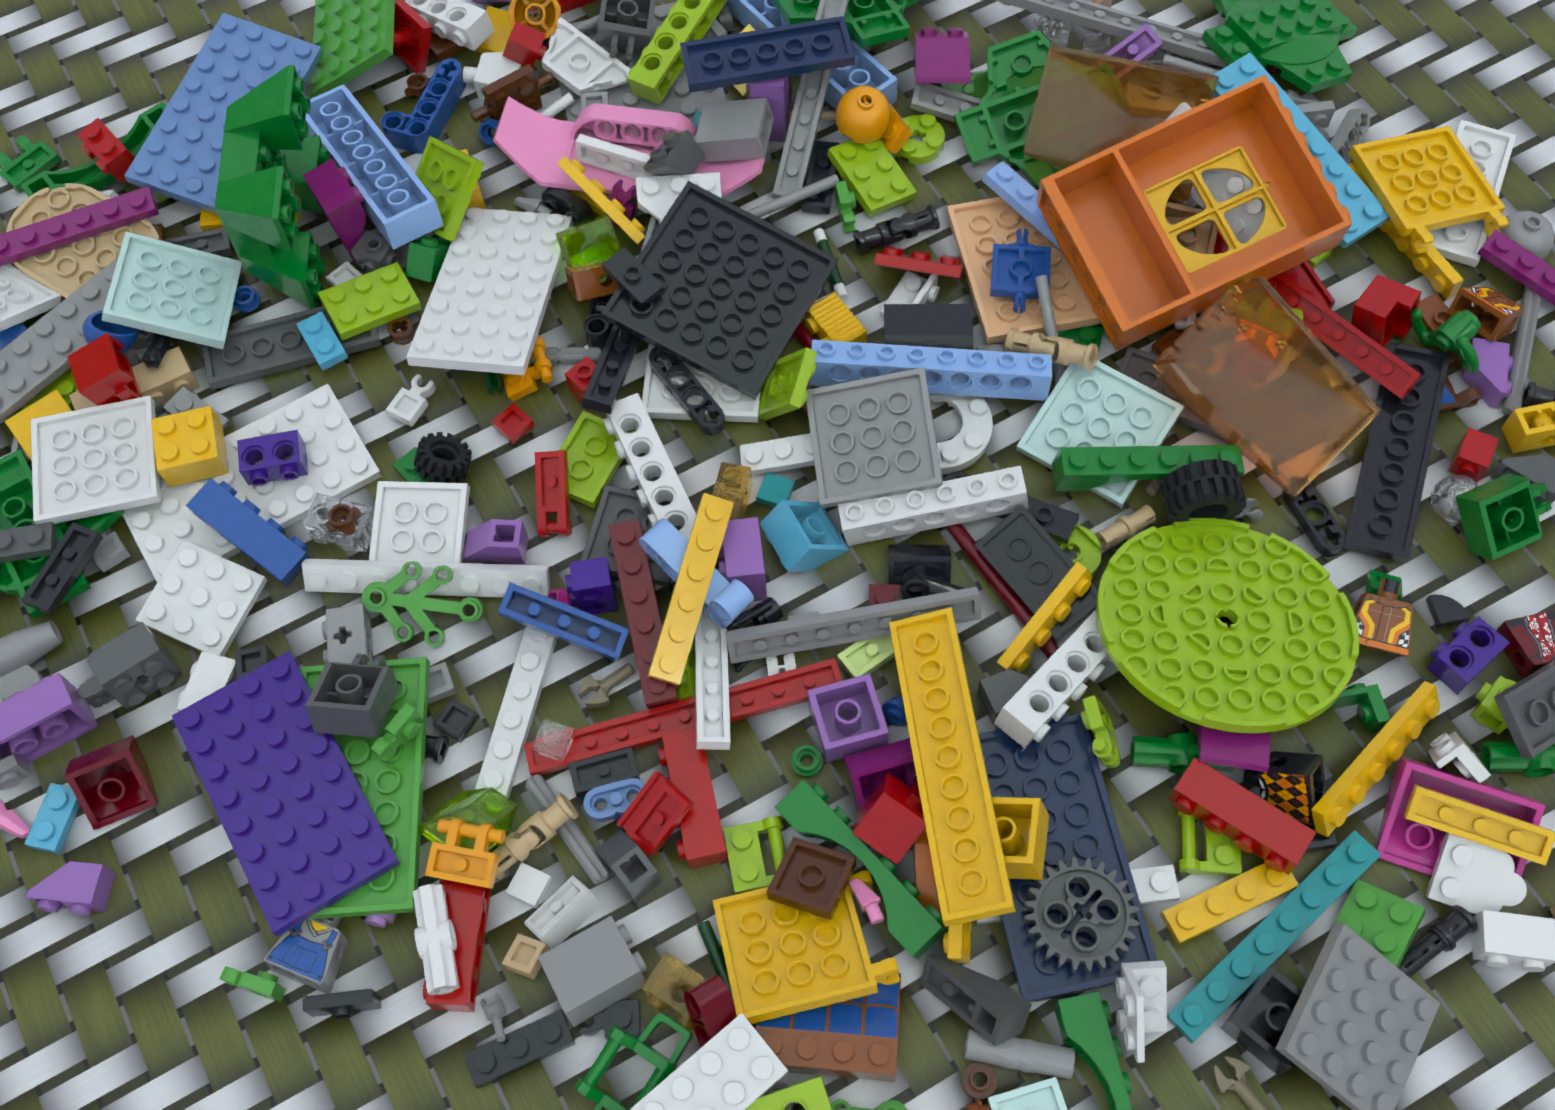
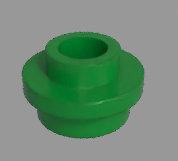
[791,745,823,777]

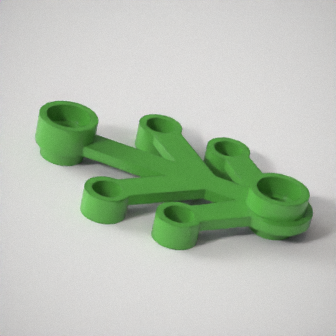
[362,561,485,646]

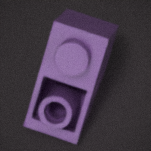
[1461,337,1513,409]
[463,519,529,564]
[26,861,116,916]

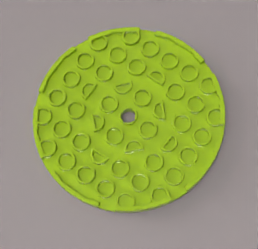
[1096,518,1359,733]

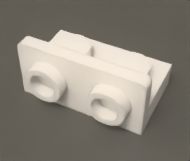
[880,270,940,320]
[1428,731,1491,783]

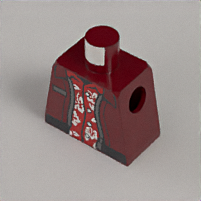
[1496,610,1555,677]

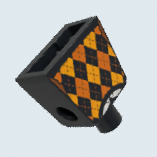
[1243,751,1326,826]

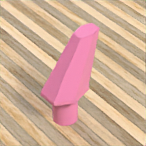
[0,799,30,839]
[848,878,884,925]

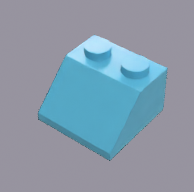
[760,500,849,572]

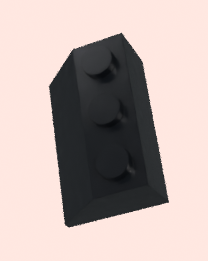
[884,304,973,350]

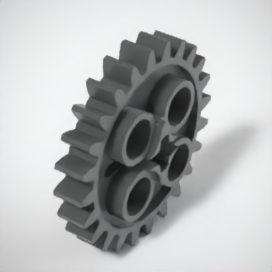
[1024,857,1140,974]

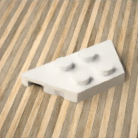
[541,17,630,97]

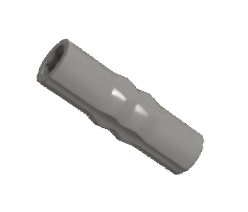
[964,1028,1075,1080]

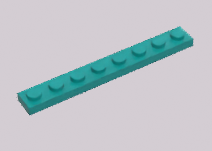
[1167,830,1381,1044]

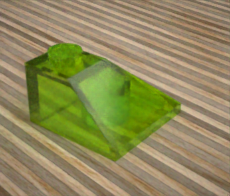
[556,214,620,279]
[419,787,518,850]

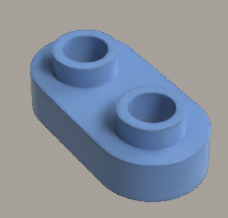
[583,778,645,822]

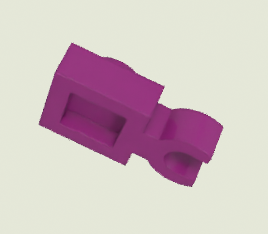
[603,179,637,230]

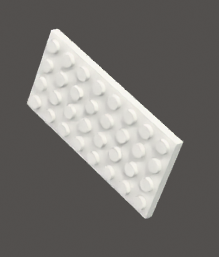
[406,207,573,375]
[122,384,382,582]

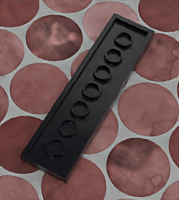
[1343,342,1451,563]

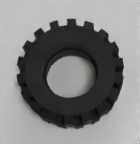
[1160,459,1247,524]

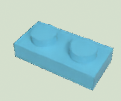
[296,311,348,371]
[24,783,81,855]

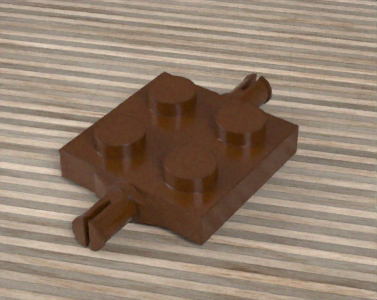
[470,64,554,123]

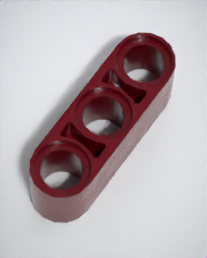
[684,975,737,1048]

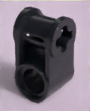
[583,297,614,351]

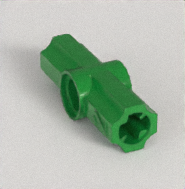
[1130,733,1234,774]
[1480,742,1555,777]

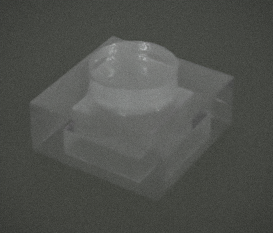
[531,719,576,762]

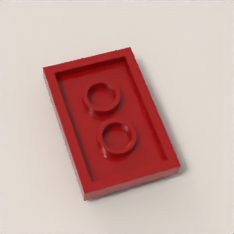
[874,246,964,278]

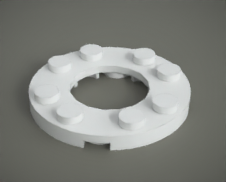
[929,393,993,474]

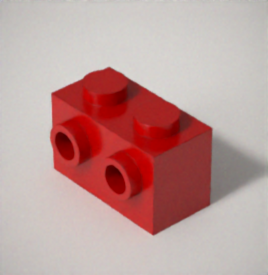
[76,118,135,184]

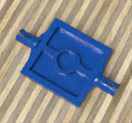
[990,228,1051,313]

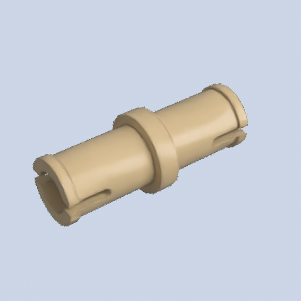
[1095,505,1156,551]

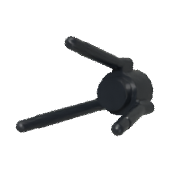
[727,597,783,672]

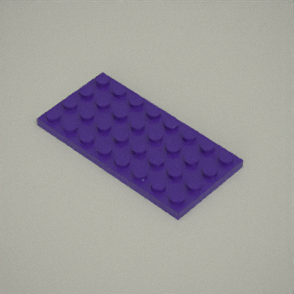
[172,651,401,936]

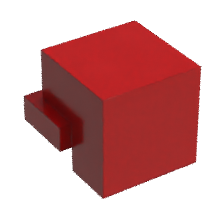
[1351,274,1422,348]
[67,333,142,406]
[852,773,926,864]

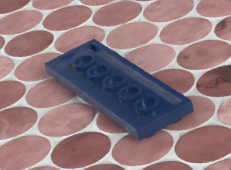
[680,16,855,93]

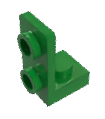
[1327,683,1390,734]

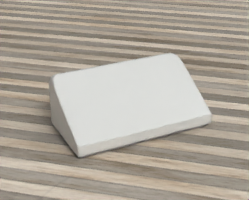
[524,876,600,949]

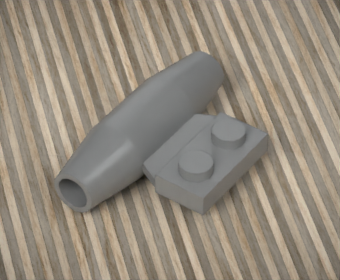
[0,621,63,703]

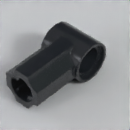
[901,569,964,599]

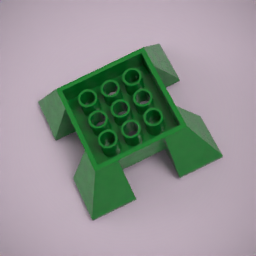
[215,65,329,309]

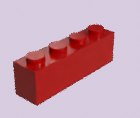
[658,728,729,869]
[1168,757,1317,875]
[423,879,491,1012]

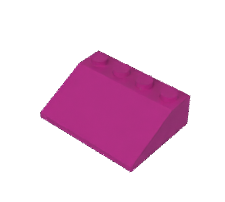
[1375,756,1546,877]

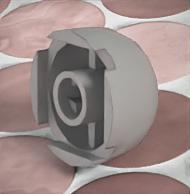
[1499,210,1555,261]

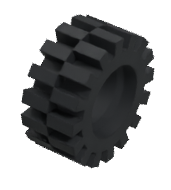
[414,432,472,483]

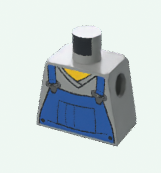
[264,917,348,994]

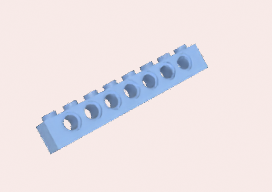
[809,339,1052,401]

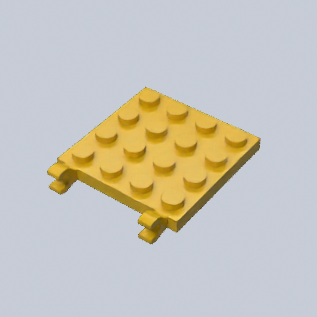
[1349,126,1509,255]
[712,870,900,1024]

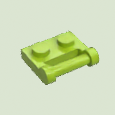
[1178,810,1242,877]
[723,816,785,895]

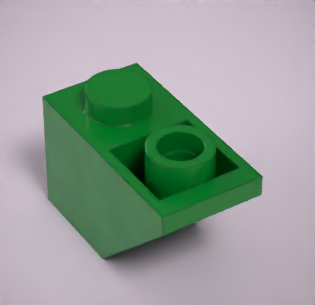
[405,234,451,282]

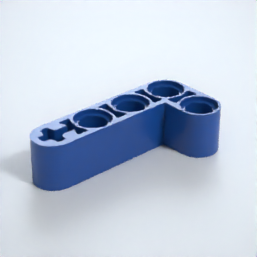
[380,58,466,154]

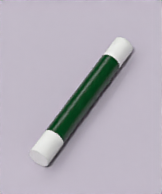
[813,228,848,301]

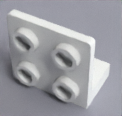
[1115,960,1167,1063]

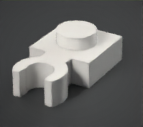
[386,374,436,427]

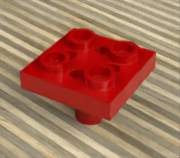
[393,0,432,73]

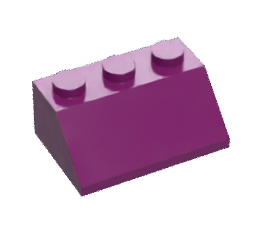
[843,738,922,812]

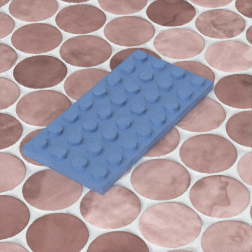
[124,13,323,214]

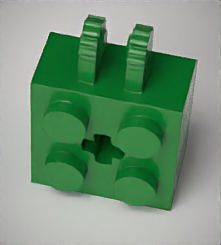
[1455,473,1552,560]

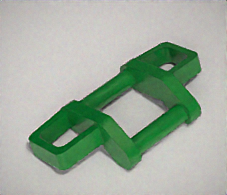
[574,1013,693,1110]

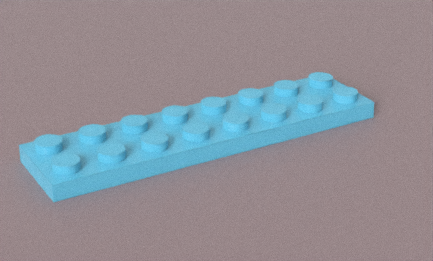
[1204,53,1390,249]

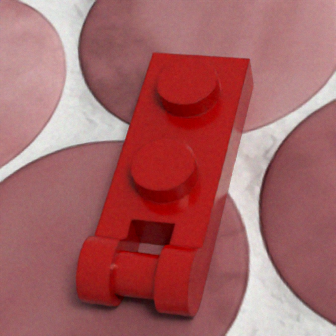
[534,450,572,538]

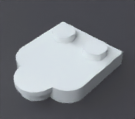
[1425,832,1527,914]

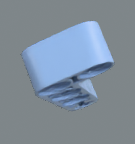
[639,518,754,628]

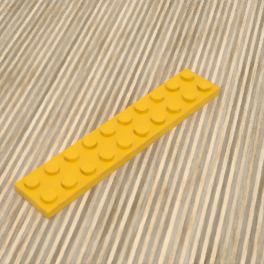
[889,607,1016,927]

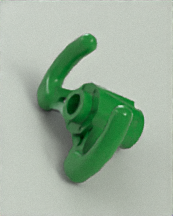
[1410,309,1481,373]

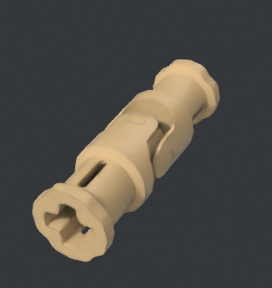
[1005,328,1098,371]
[492,793,579,879]

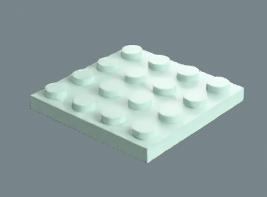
[102,232,242,349]
[1016,360,1184,508]

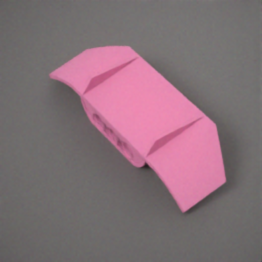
[493,96,765,198]

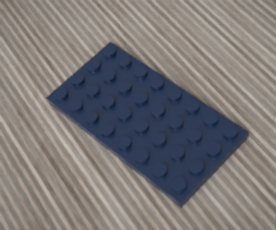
[979,713,1158,1003]

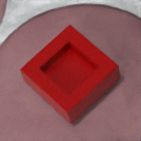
[491,403,535,444]

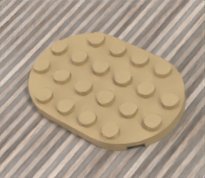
[6,183,162,300]

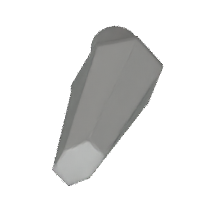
[513,197,553,214]

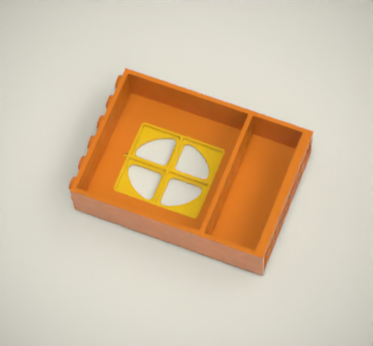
[1036,75,1352,351]

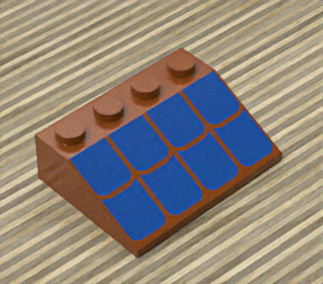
[755,973,901,1082]

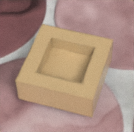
[501,933,550,979]

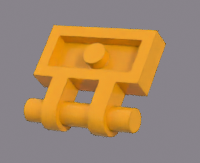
[501,333,553,402]
[425,818,506,889]

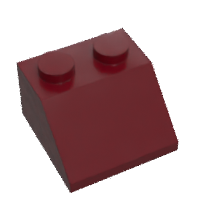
[64,735,158,830]

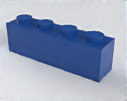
[186,478,311,587]
[498,582,630,662]

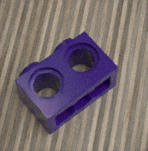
[237,430,308,486]
[565,557,618,615]
[1427,616,1510,695]

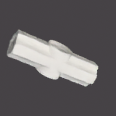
[413,884,460,995]

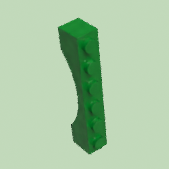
[20,101,166,197]
[1052,445,1245,491]
[775,779,947,960]
[1054,991,1137,1110]

